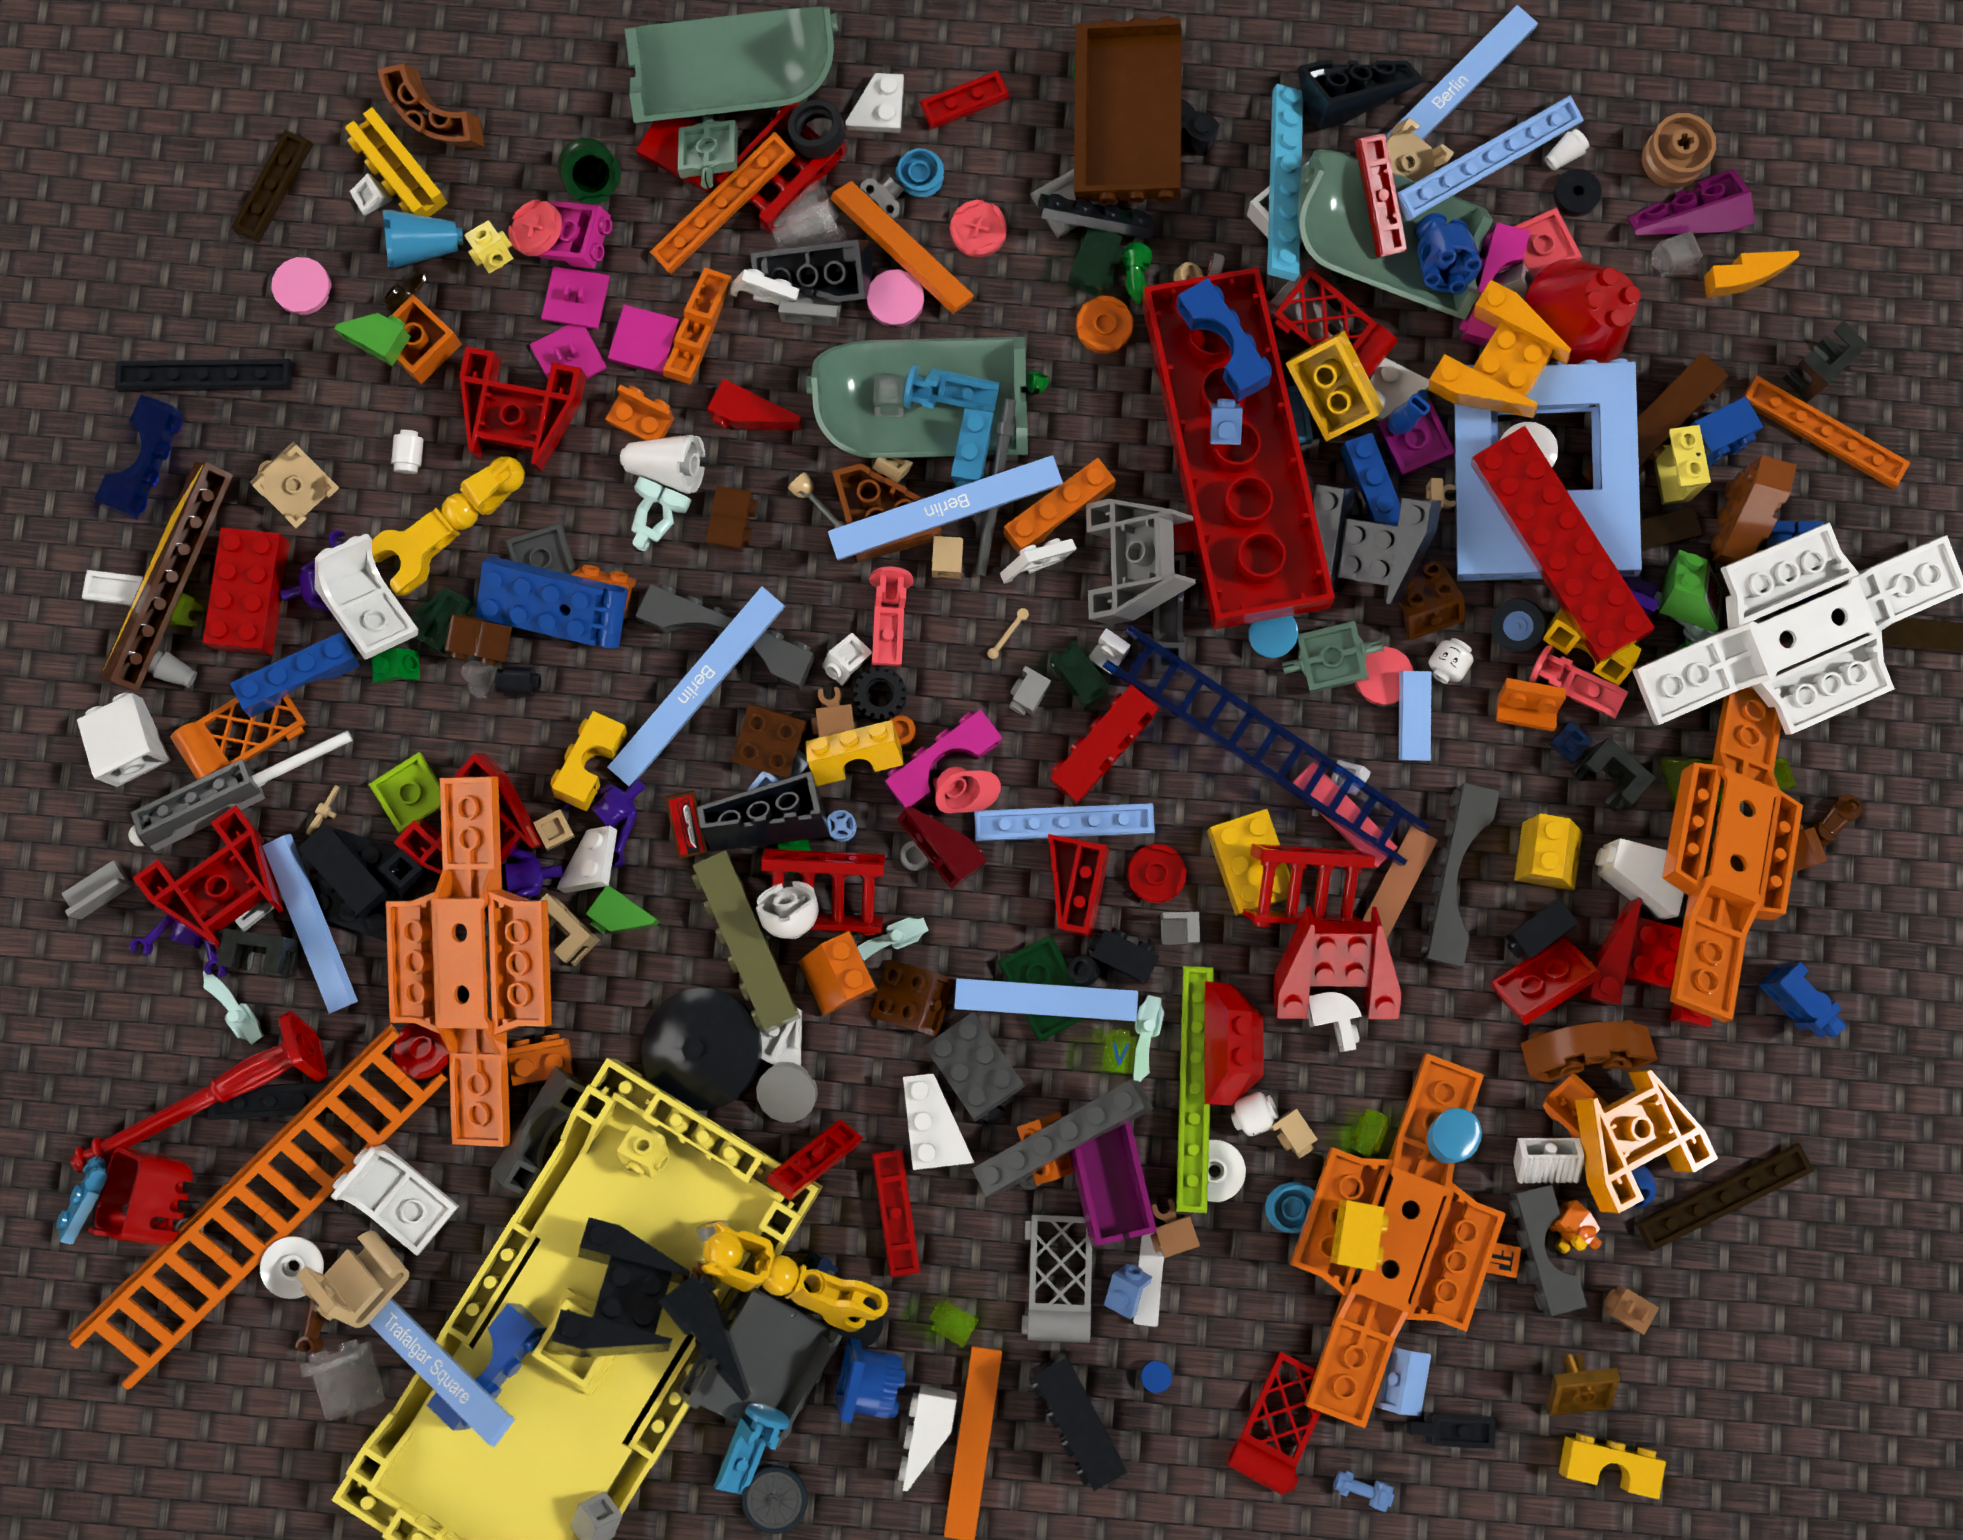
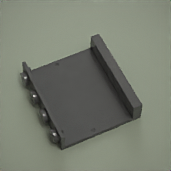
[678,1288,842,1448]

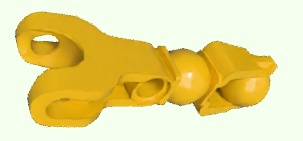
[372,456,525,596]
[701,1223,888,1332]

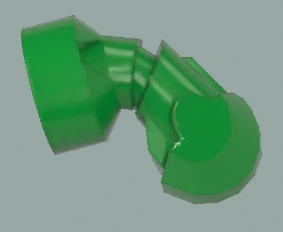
[1122,242,1153,305]

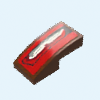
[665,790,708,859]

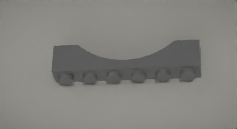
[636,584,815,690]
[1419,783,1500,969]
[972,1080,1154,1197]

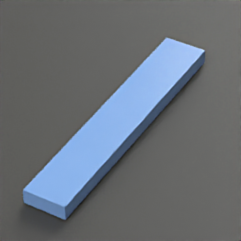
[974,803,1155,842]
[262,834,358,1014]
[954,978,1138,1022]

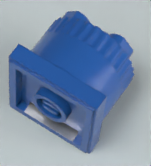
[835,1337,906,1423]

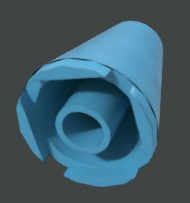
[383,209,463,269]

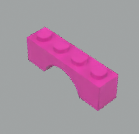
[1459,222,1531,347]
[885,709,1003,809]

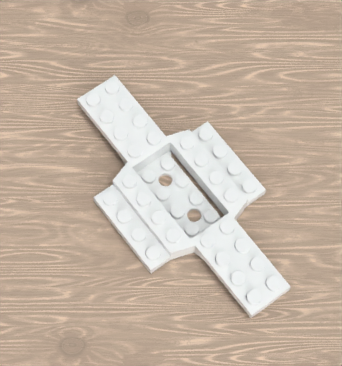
[1632,523,1963,735]

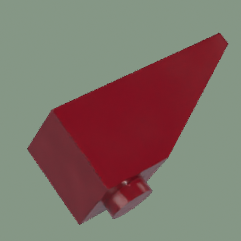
[897,806,987,890]

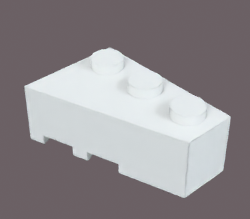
[903,1074,974,1170]

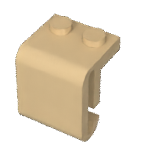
[296,1231,409,1328]

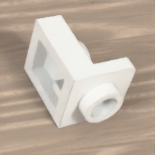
[1089,628,1131,675]
[822,633,872,685]

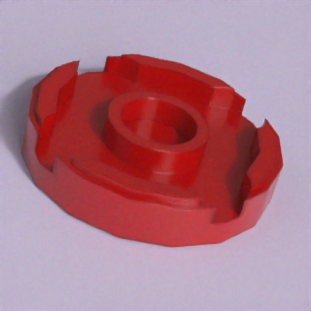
[1127,844,1187,904]
[392,1023,449,1080]

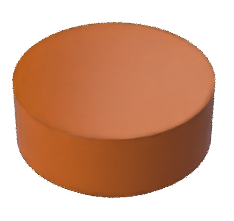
[890,715,916,746]

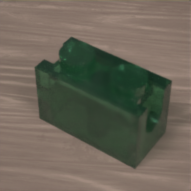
[1068,228,1125,297]
[1050,640,1110,710]

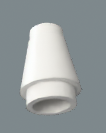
[1544,129,1589,171]

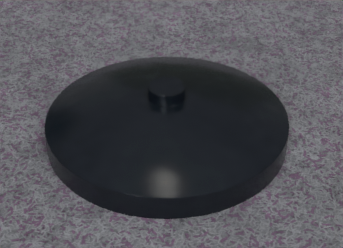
[641,988,762,1111]

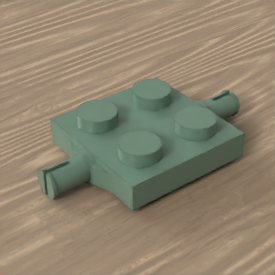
[678,114,738,189]
[1282,621,1384,693]

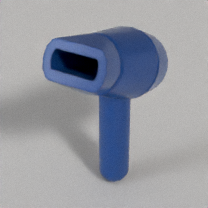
[1387,389,1430,435]

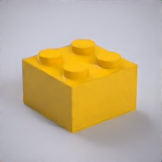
[1330,1200,1389,1271]

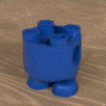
[1414,213,1482,294]

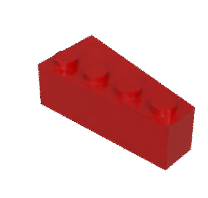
[1050,684,1159,805]

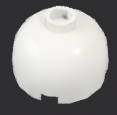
[756,881,819,939]

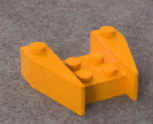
[1429,280,1571,418]
[1575,1070,1718,1213]

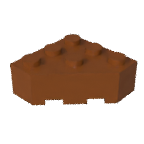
[1711,455,1797,565]
[832,463,942,563]

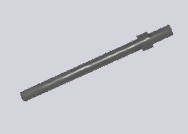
[974,398,1017,576]

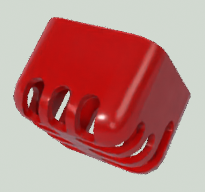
[87,1147,193,1246]

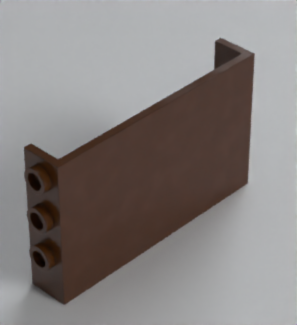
[1074,16,1182,204]

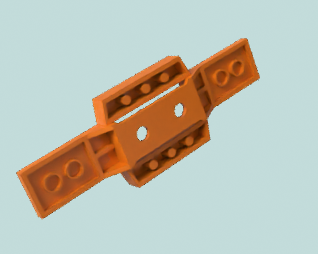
[1662,686,1803,1023]

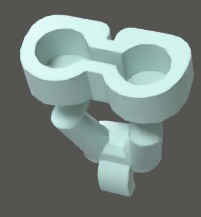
[631,476,692,551]

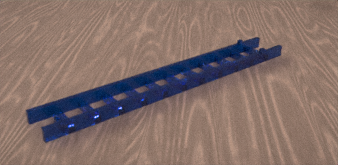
[1102,625,1429,866]

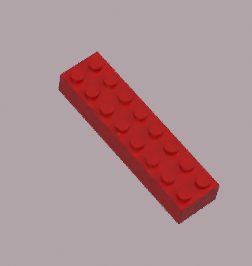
[1471,426,1655,664]

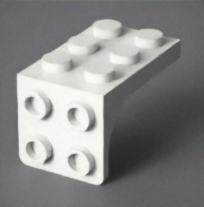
[315,534,418,660]
[331,1144,459,1256]

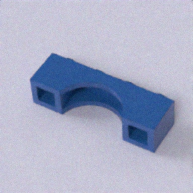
[1176,278,1272,402]
[1339,433,1401,524]
[230,632,361,718]
[427,1303,547,1430]

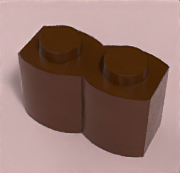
[706,485,758,552]
[444,613,512,666]

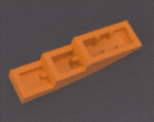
[663,267,732,385]

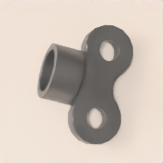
[860,173,905,220]

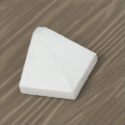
[350,174,393,215]
[1331,760,1371,795]

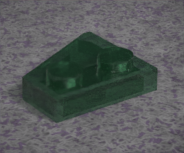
[410,588,474,654]

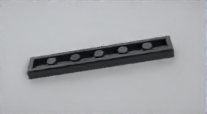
[115,359,293,392]

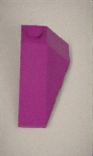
[1628,169,1756,235]

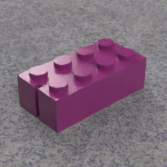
[1069,1121,1157,1247]

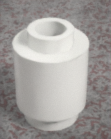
[391,430,424,474]

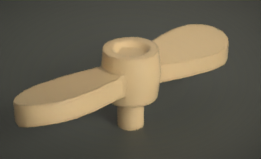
[307,785,340,836]

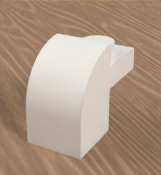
[1308,992,1362,1052]

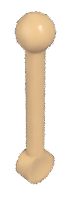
[987,608,1029,659]

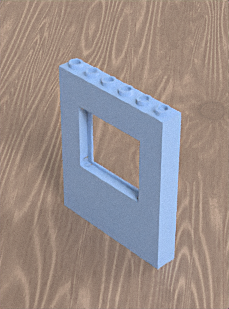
[1454,359,1642,581]

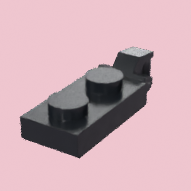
[1406,1412,1496,1450]

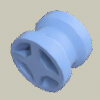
[827,810,857,842]

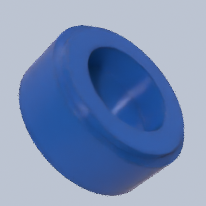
[1140,1360,1172,1393]

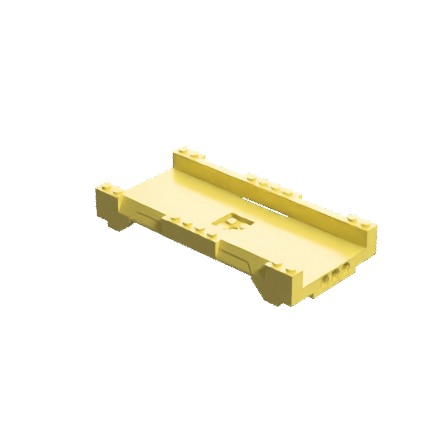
[332,1058,823,1540]

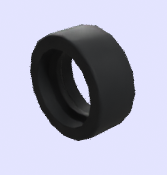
[788,99,845,159]

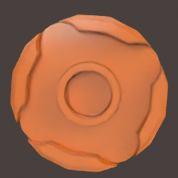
[1076,296,1133,354]

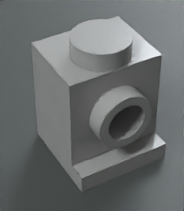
[1009,666,1051,716]

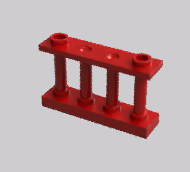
[716,102,847,234]
[1242,844,1375,927]
[760,849,886,936]

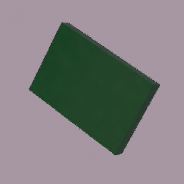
[998,934,1086,1042]

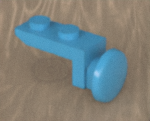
[903,365,1000,412]
[945,408,994,491]
[714,1403,790,1495]

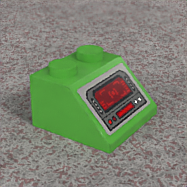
[1659,550,1723,633]

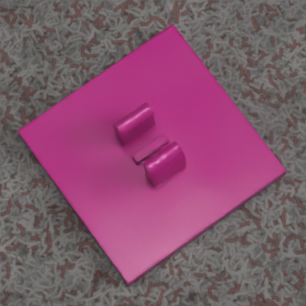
[541,266,610,330]
[529,325,607,379]

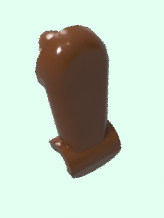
[1810,794,1862,847]
[295,1299,326,1353]

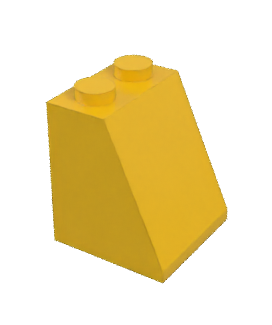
[1514,813,1583,891]

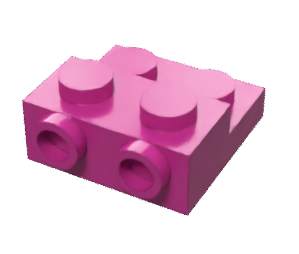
[538,201,612,269]

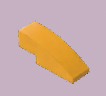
[1704,251,1799,298]

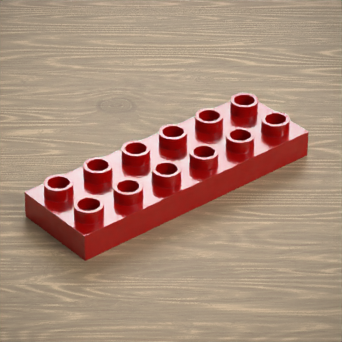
[1142,267,1335,630]

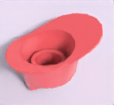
[932,766,1001,814]

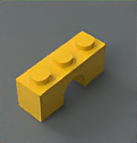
[1542,608,1642,686]
[550,711,627,812]
[805,720,904,786]
[1559,1433,1666,1499]

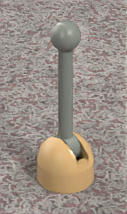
[788,472,846,528]

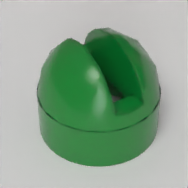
[1026,371,1050,394]

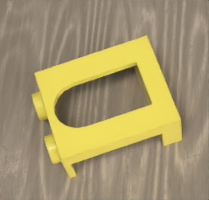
[1653,425,1711,505]

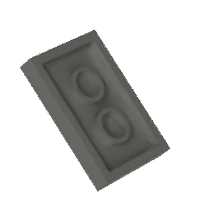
[924,1012,1025,1122]

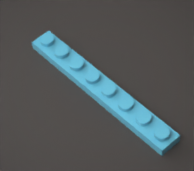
[1267,84,1303,281]

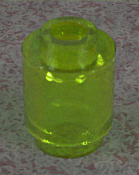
[1350,1108,1389,1157]

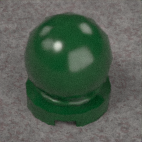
[558,137,621,204]

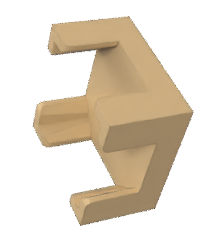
[1386,117,1454,182]
[250,442,339,528]
[541,893,600,966]

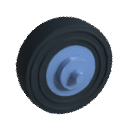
[1492,599,1547,652]

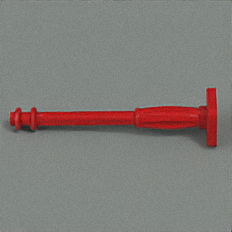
[70,1011,328,1173]

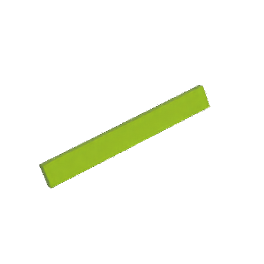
[1176,966,1213,1213]

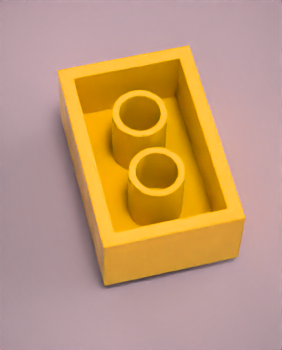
[1285,330,1384,441]
[1207,809,1290,916]

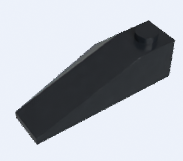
[1298,60,1423,130]
[750,239,873,302]
[659,1272,751,1401]

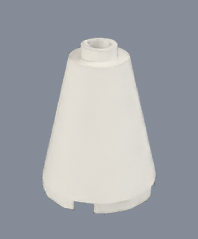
[620,435,705,494]

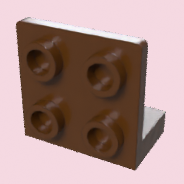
[1398,560,1465,640]
[732,704,810,778]
[871,960,955,1037]

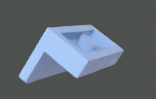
[1374,1346,1431,1416]

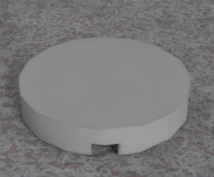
[756,1062,818,1122]

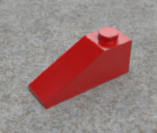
[707,378,803,430]

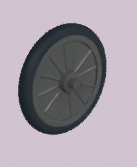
[742,1465,808,1534]

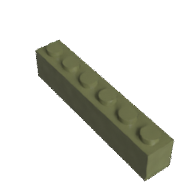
[692,850,801,1033]

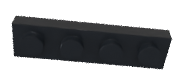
[1038,194,1155,240]
[208,1083,334,1120]

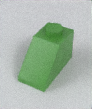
[334,313,411,366]
[586,886,660,934]

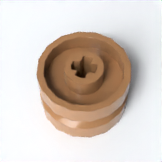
[1642,113,1716,189]

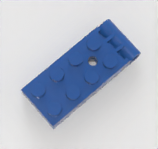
[475,556,628,648]

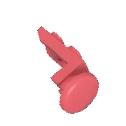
[869,566,913,667]
[1530,645,1628,719]

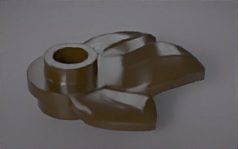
[383,269,428,311]

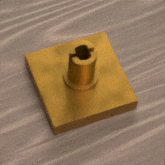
[1547,1354,1620,1416]

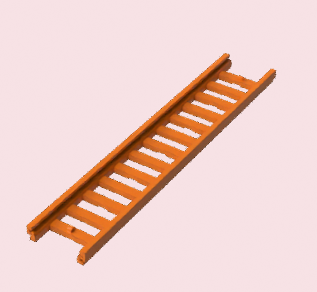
[69,1024,448,1390]

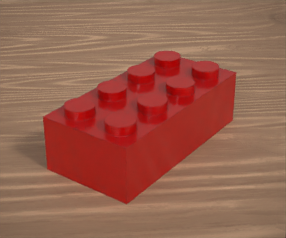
[203,527,290,656]

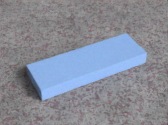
[1399,671,1431,761]

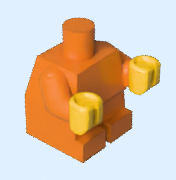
[1548,1200,1602,1254]

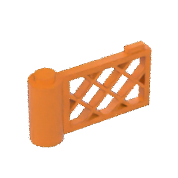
[170,694,307,780]

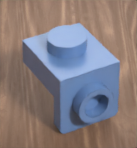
[1210,399,1243,445]
[1104,1264,1152,1319]

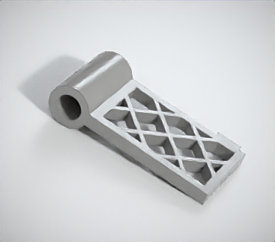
[1021,1215,1092,1343]

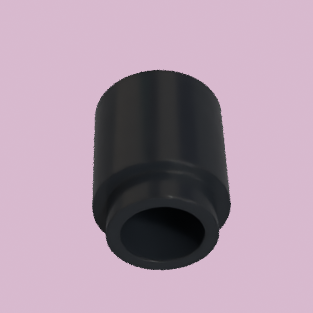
[495,666,541,697]

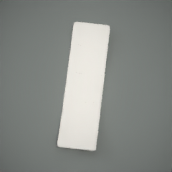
[1133,1233,1164,1327]

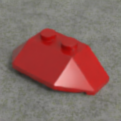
[1204,981,1264,1106]

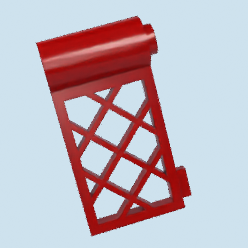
[1272,267,1398,378]
[1226,1351,1321,1496]

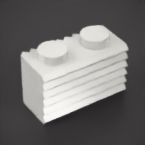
[1513,1138,1585,1184]

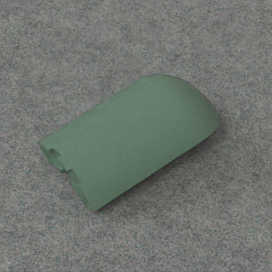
[624,6,838,123]
[1297,149,1493,320]
[806,337,1028,458]

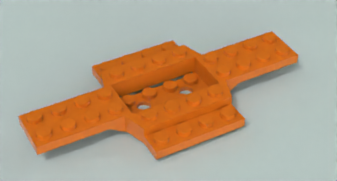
[386,776,552,1147]
[1290,1053,1506,1428]

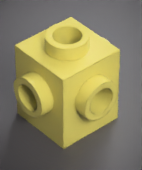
[464,220,513,274]
[617,1125,669,1179]

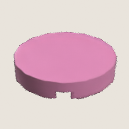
[271,257,331,315]
[867,269,924,327]

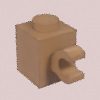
[811,687,855,738]
[1150,1198,1200,1258]
[1603,1286,1659,1335]

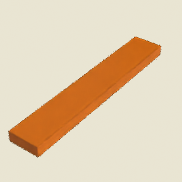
[650,132,796,274]
[830,181,974,314]
[1742,375,1911,489]
[944,1345,1003,1540]

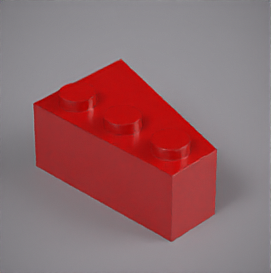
[1048,834,1110,938]

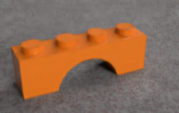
[1003,458,1116,556]

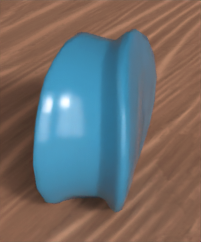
[895,148,944,197]
[1248,616,1299,658]
[1427,1108,1482,1164]
[1265,1182,1315,1233]

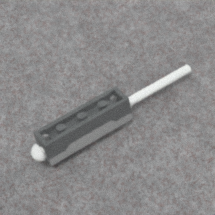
[128,730,353,852]

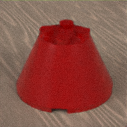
[1524,259,1641,364]

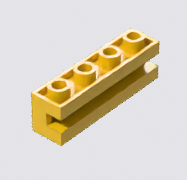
[344,107,448,217]

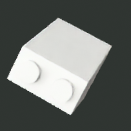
[77,693,171,787]
[1595,838,1684,921]

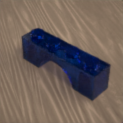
[94,394,183,520]

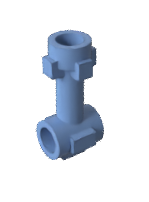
[1333,1470,1395,1512]

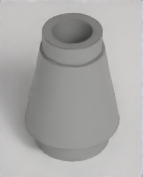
[148,651,197,688]

